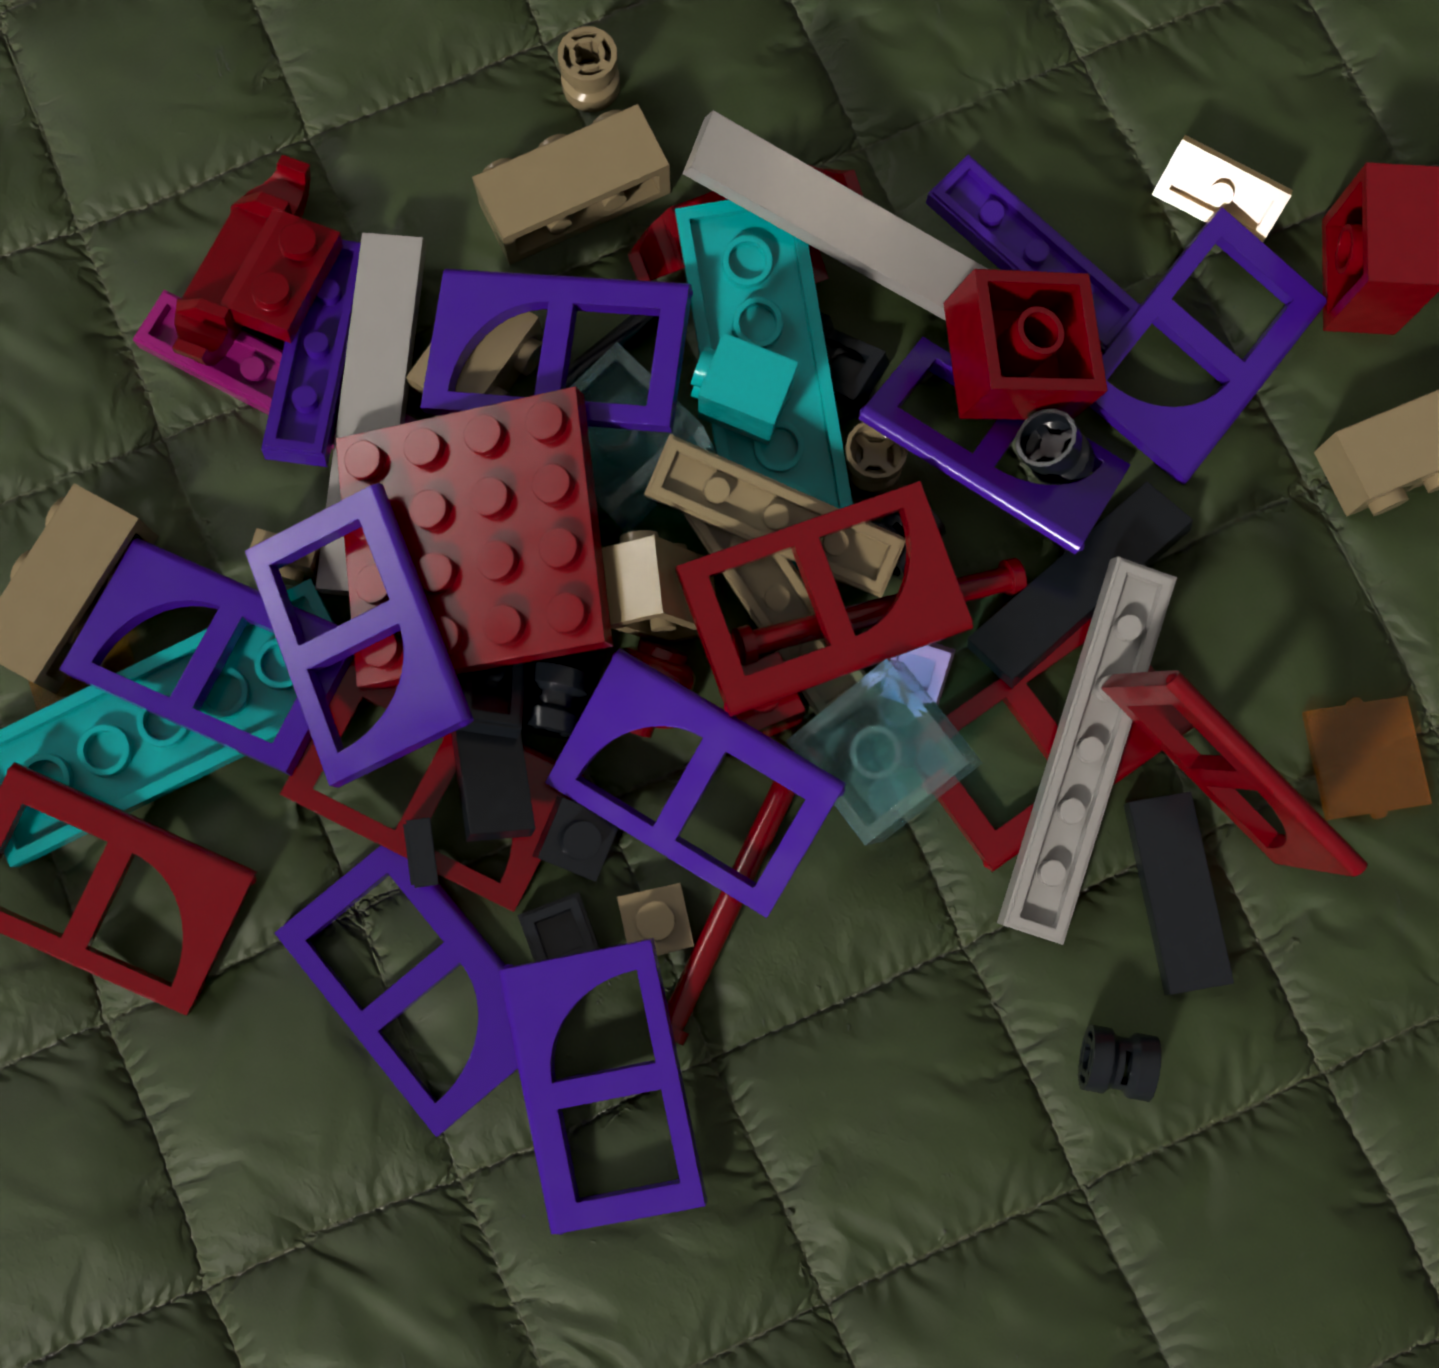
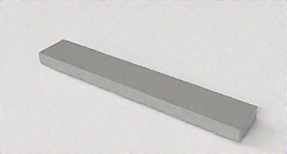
[683,110,987,321]
[315,233,427,596]
[997,557,1177,945]

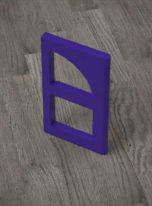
[1089,207,1327,484]
[420,268,693,433]
[858,337,1130,555]
[245,483,474,788]
[59,538,354,776]
[545,648,846,918]
[274,845,518,1137]
[499,937,708,1235]

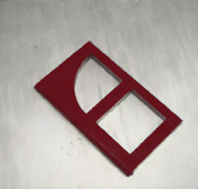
[675,481,973,717]
[901,618,1194,872]
[280,659,584,912]
[1101,670,1368,877]
[0,762,258,1016]

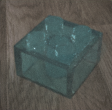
[569,342,715,534]
[786,658,983,846]

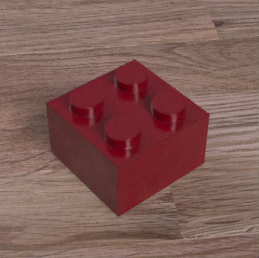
[1322,162,1439,335]
[943,269,1108,420]

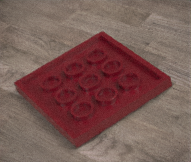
[336,386,613,690]

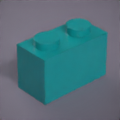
[691,332,799,445]

